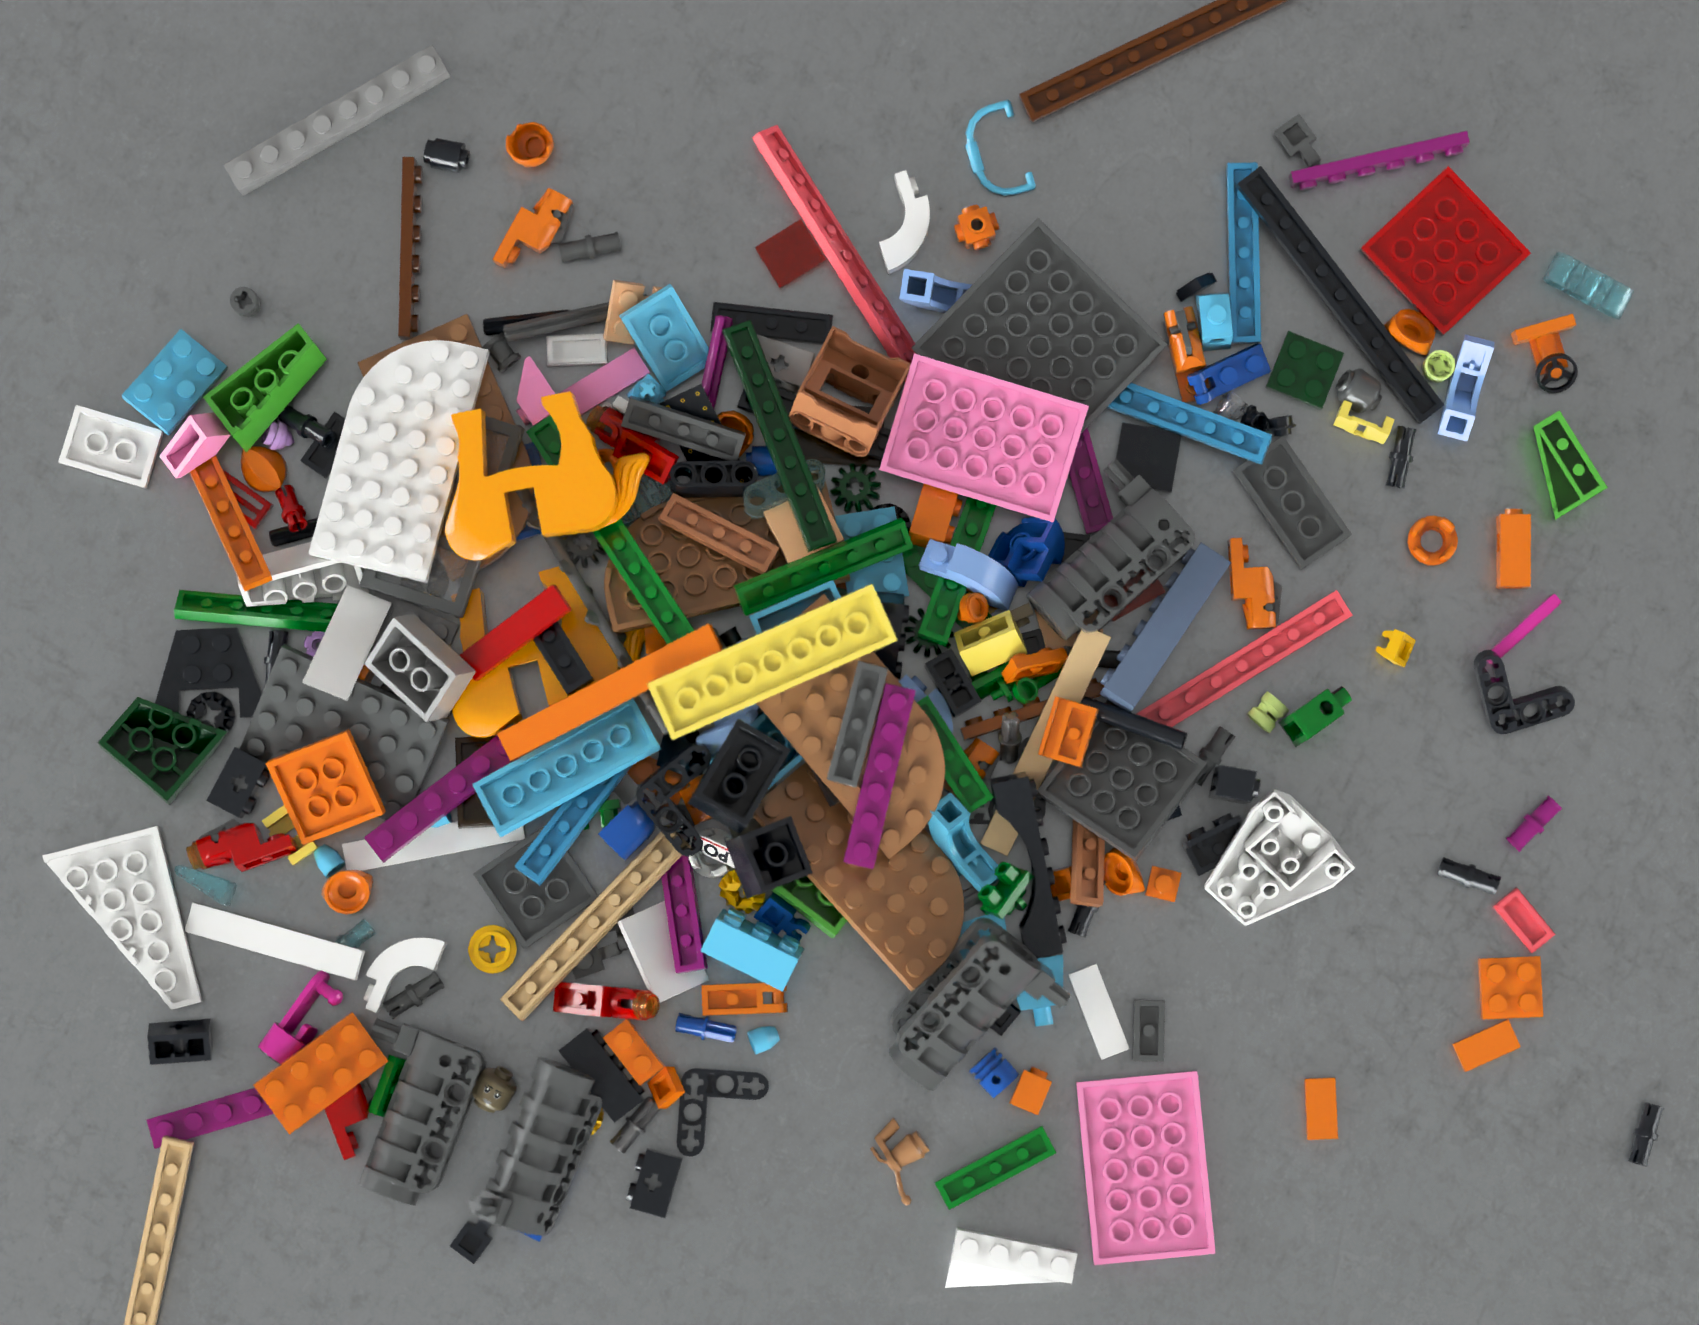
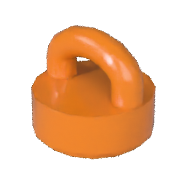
[957,593,989,623]

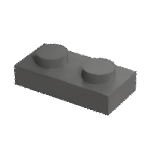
[1133,1000,1165,1061]

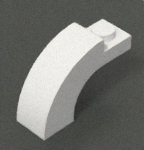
[879,170,930,275]
[363,938,448,1013]

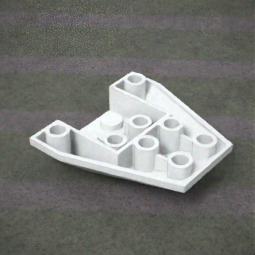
[1204,789,1355,926]

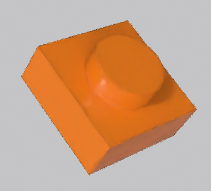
[1050,866,1071,901]
[1145,866,1182,902]
[647,1066,685,1109]

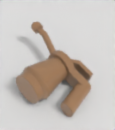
[870,1118,930,1205]

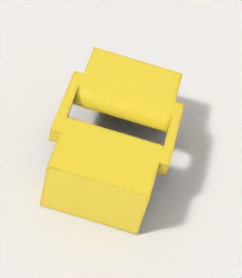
[1333,400,1395,444]
[262,805,319,866]

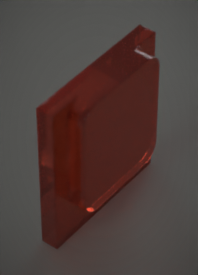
[755,219,826,289]

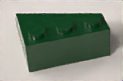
[98,697,227,805]

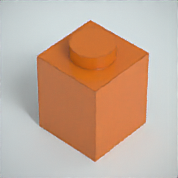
[1009,1066,1052,1115]

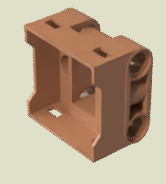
[789,326,911,457]

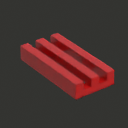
[223,470,274,529]

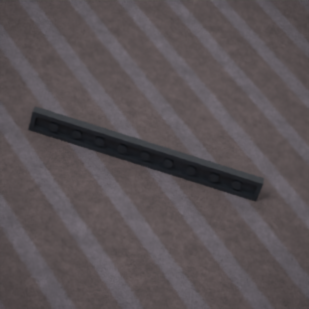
[1235,166,1444,424]

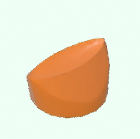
[1384,309,1436,356]
[241,446,287,493]
[1104,847,1145,896]
[321,870,373,914]

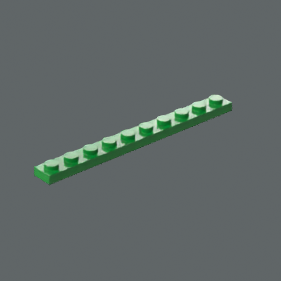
[526,415,695,645]

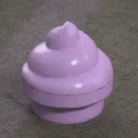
[262,420,294,450]

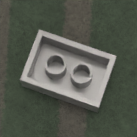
[364,614,476,722]

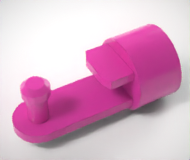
[258,971,343,1065]

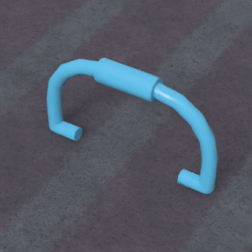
[965,100,1036,196]

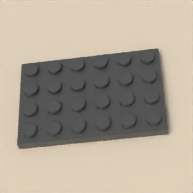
[240,644,449,820]

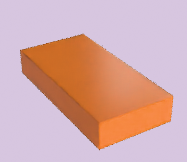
[1452,1019,1521,1072]
[1304,1077,1338,1140]

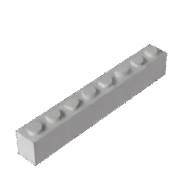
[223,45,450,196]

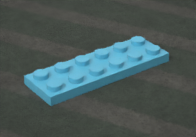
[472,698,661,837]

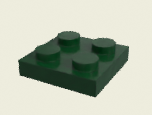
[1265,331,1344,410]

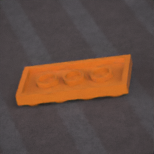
[253,1012,389,1135]

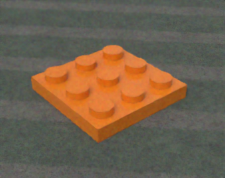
[266,729,386,845]

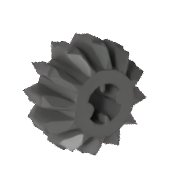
[562,532,607,568]

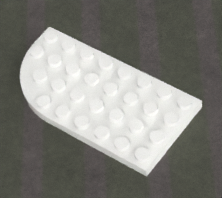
[309,340,490,583]

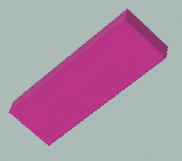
[1488,593,1561,664]

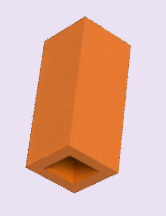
[1496,509,1531,589]

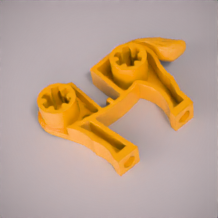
[445,391,649,561]
[451,566,645,738]

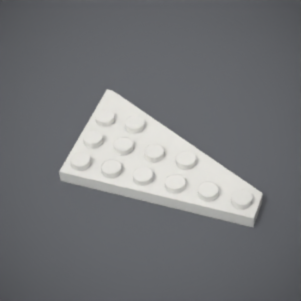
[43,826,203,1010]

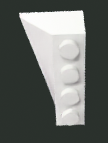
[237,542,370,607]
[945,1227,1078,1288]

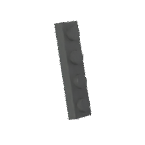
[621,395,746,461]
[827,660,888,787]

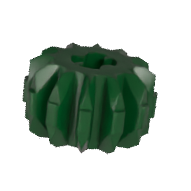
[830,463,881,513]
[904,608,954,658]

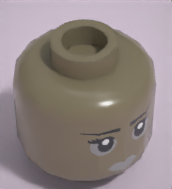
[472,1066,517,1113]

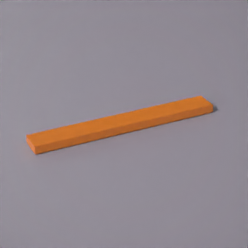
[497,624,723,761]

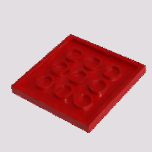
[1360,166,1531,336]

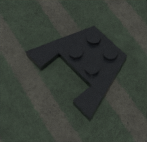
[155,627,262,718]

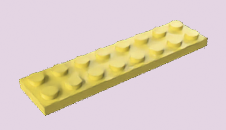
[647,584,897,740]

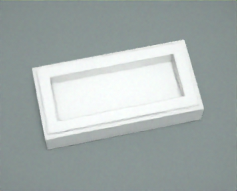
[546,333,608,367]

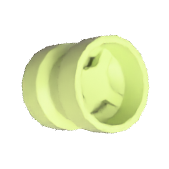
[1422,350,1456,383]
[1247,691,1289,734]

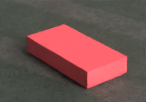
[1492,887,1556,954]

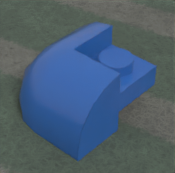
[988,517,1065,587]
[598,792,656,860]

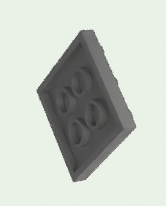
[473,825,598,949]

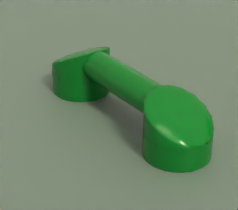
[1012,666,1063,704]

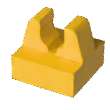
[1376,629,1416,668]

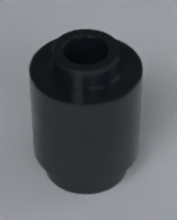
[423,138,470,173]

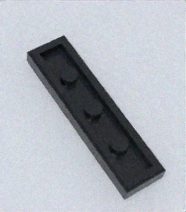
[710,302,833,345]

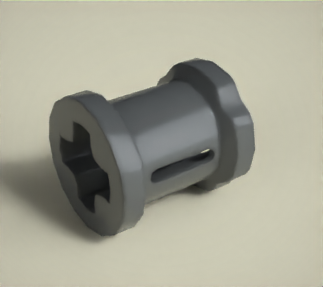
[230,287,261,317]
[482,332,521,372]

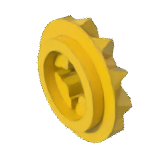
[718,870,766,914]
[468,925,517,974]

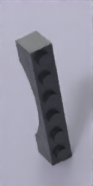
[989,772,1067,958]

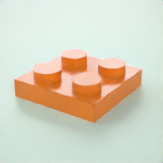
[1478,956,1543,1019]

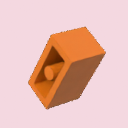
[909,484,963,548]
[603,1019,665,1086]

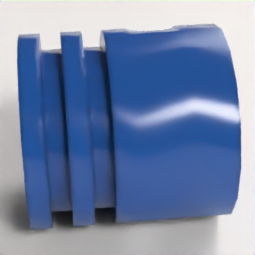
[969,1047,1020,1098]

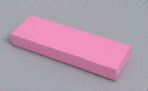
[558,347,650,416]

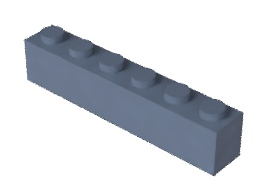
[1099,542,1231,712]

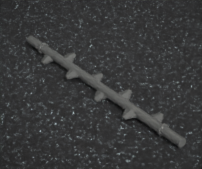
[516,488,669,735]

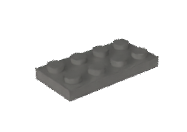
[1233,436,1352,570]

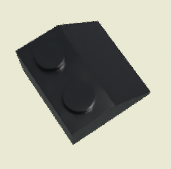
[725,816,813,898]

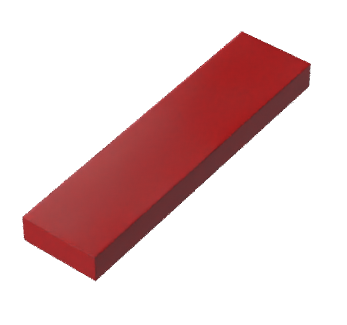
[459,584,572,681]

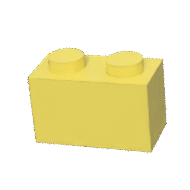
[954,610,1027,676]

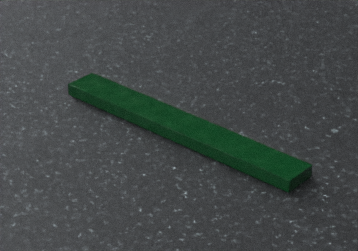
[722,320,837,552]

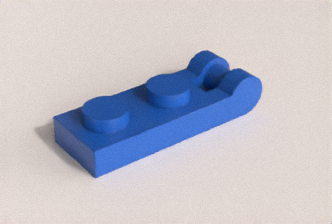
[1187,343,1271,405]

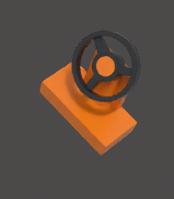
[1511,314,1578,393]

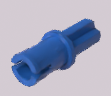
[675,1013,737,1043]

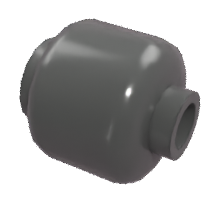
[1336,368,1382,413]

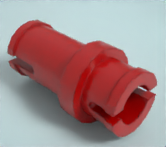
[275,485,307,532]

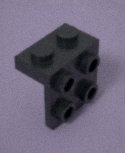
[1182,813,1242,876]

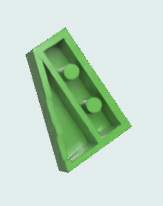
[1533,410,1608,520]

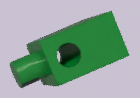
[1278,686,1352,747]

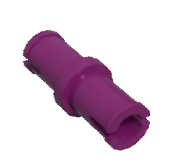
[1506,795,1562,852]

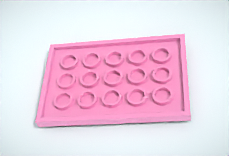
[879,354,1089,523]
[1076,1071,1216,1265]

